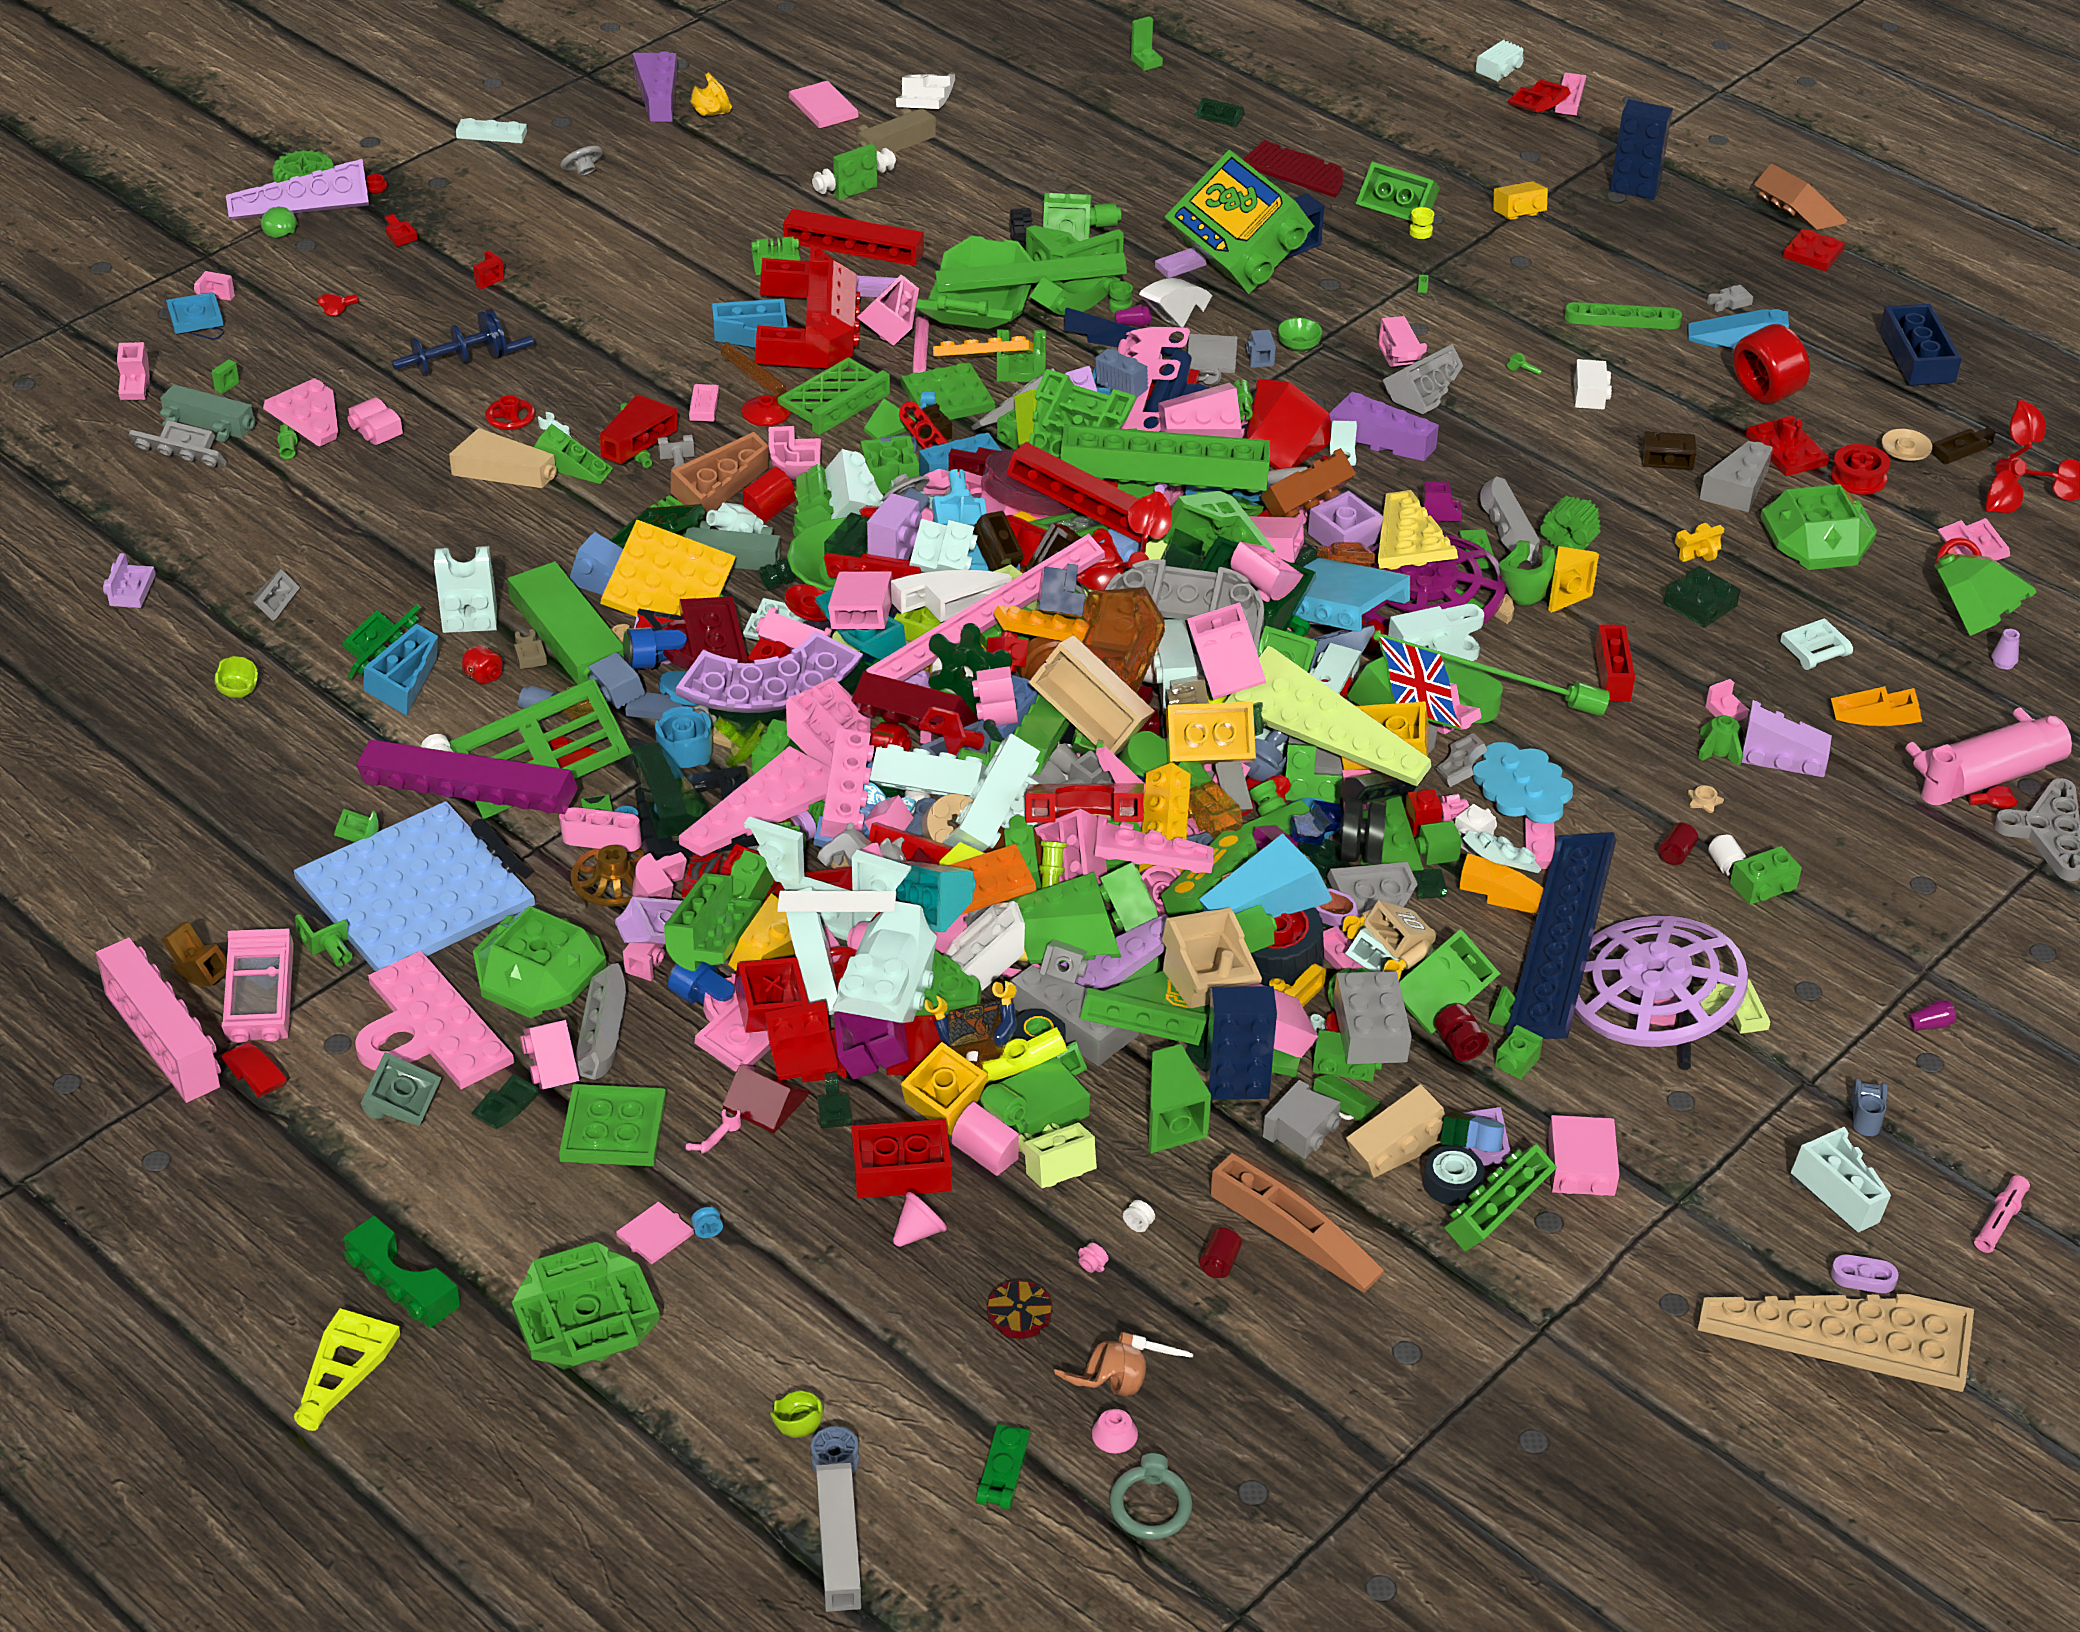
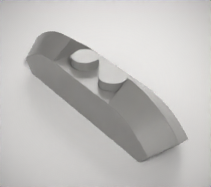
[1480,476,1540,566]
[575,963,626,1080]

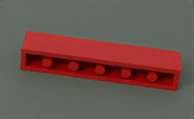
[783,209,924,266]
[1006,442,1151,544]

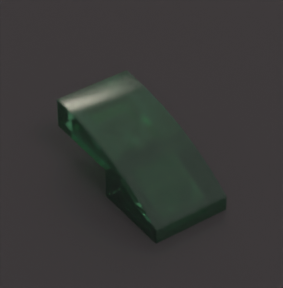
[471,1074,540,1130]

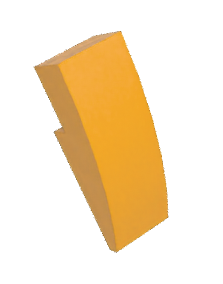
[1831,686,1922,726]
[1459,853,1544,914]

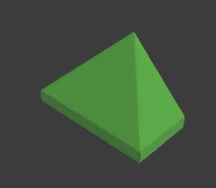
[864,399,916,439]

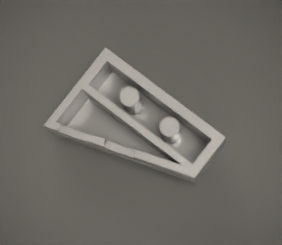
[1699,441,1773,513]

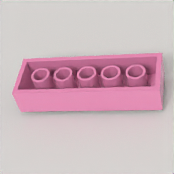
[96,938,221,1103]

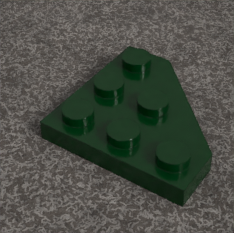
[609,504,705,549]

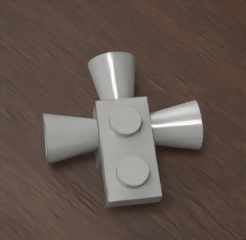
[1049,743,1115,784]

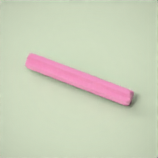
[913,315,929,373]

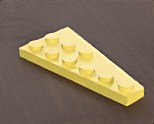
[1378,490,1458,570]

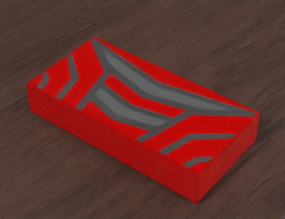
[682,853,723,897]

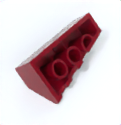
[851,671,978,737]

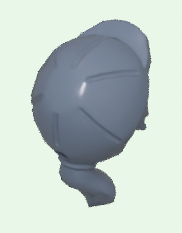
[1243,729,1289,781]

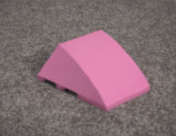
[786,677,871,767]

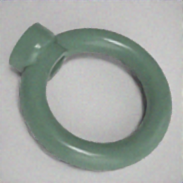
[1110,1453,1192,1540]

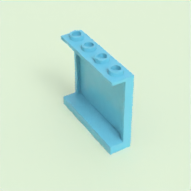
[1295,557,1410,632]

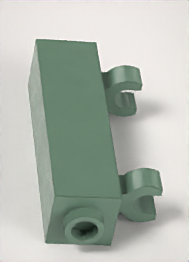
[160,384,255,442]
[685,521,781,572]

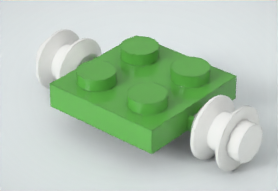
[812,143,896,200]

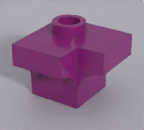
[1421,481,1462,523]

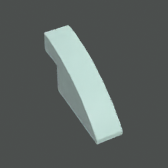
[786,887,838,1016]

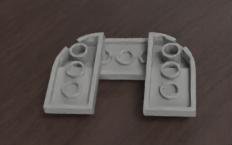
[1092,559,1264,663]

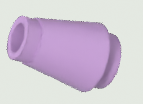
[1992,629,2020,669]

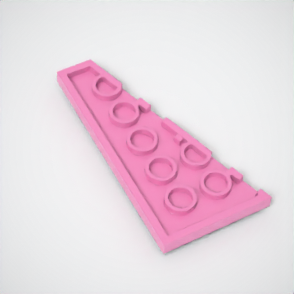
[679,746,830,856]

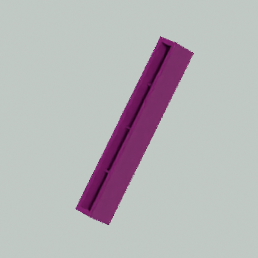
[356,740,578,814]

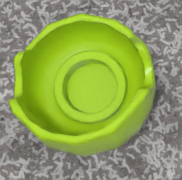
[214,656,258,698]
[770,1390,823,1438]

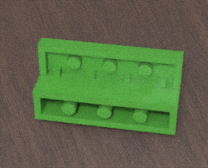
[664,873,761,972]

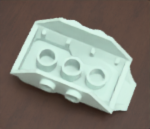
[832,901,937,1023]

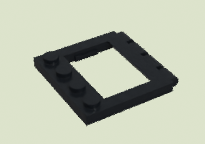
[635,766,759,860]

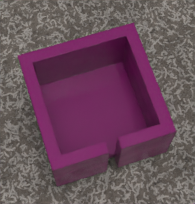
[834,1011,909,1080]

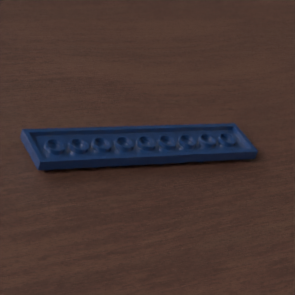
[1507,832,1616,1039]

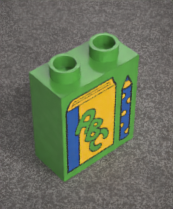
[1165,149,1314,294]

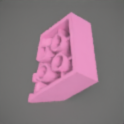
[1158,383,1242,438]

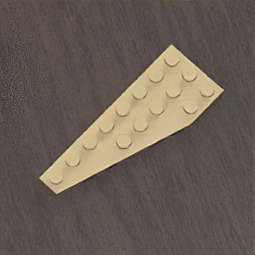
[1698,1294,1974,1392]

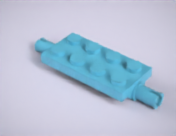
[931,469,990,571]

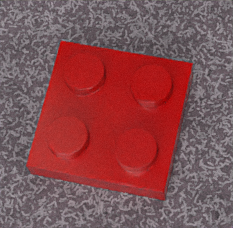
[1783,229,1845,272]

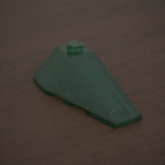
[631,743,709,839]

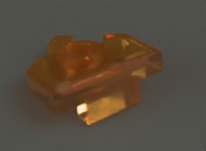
[1317,542,1375,567]

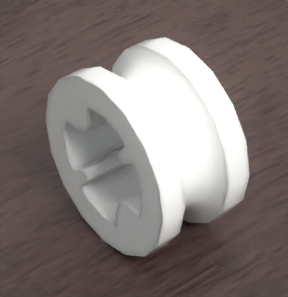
[1123,1200,1155,1232]

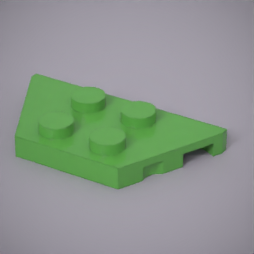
[1359,796,1424,878]

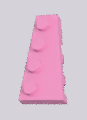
[1094,815,1213,873]

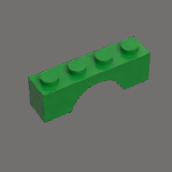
[343,1216,460,1329]

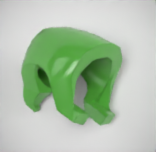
[1499,540,1556,606]

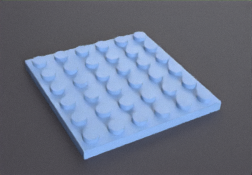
[294,801,535,972]

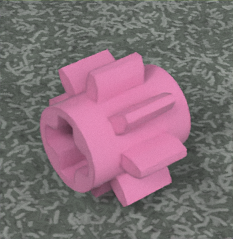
[1441,794,1469,824]

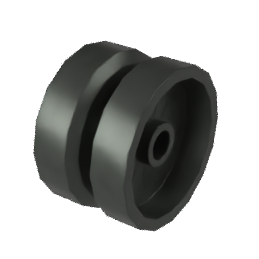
[1340,799,1387,864]

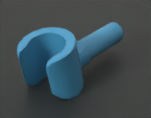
[915,391,936,422]

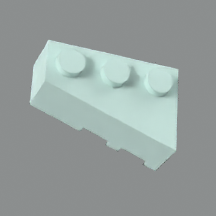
[825,449,883,519]

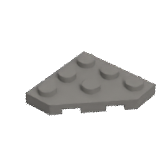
[1327,862,1418,931]

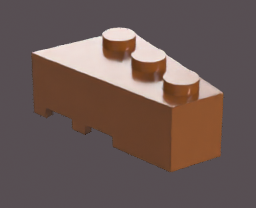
[1260,448,1356,518]

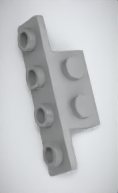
[129,420,227,467]

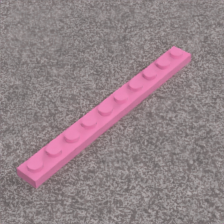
[866,534,1105,681]

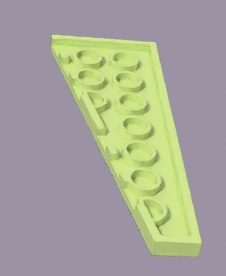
[1225,646,1431,786]

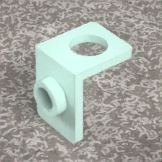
[1329,421,1357,466]

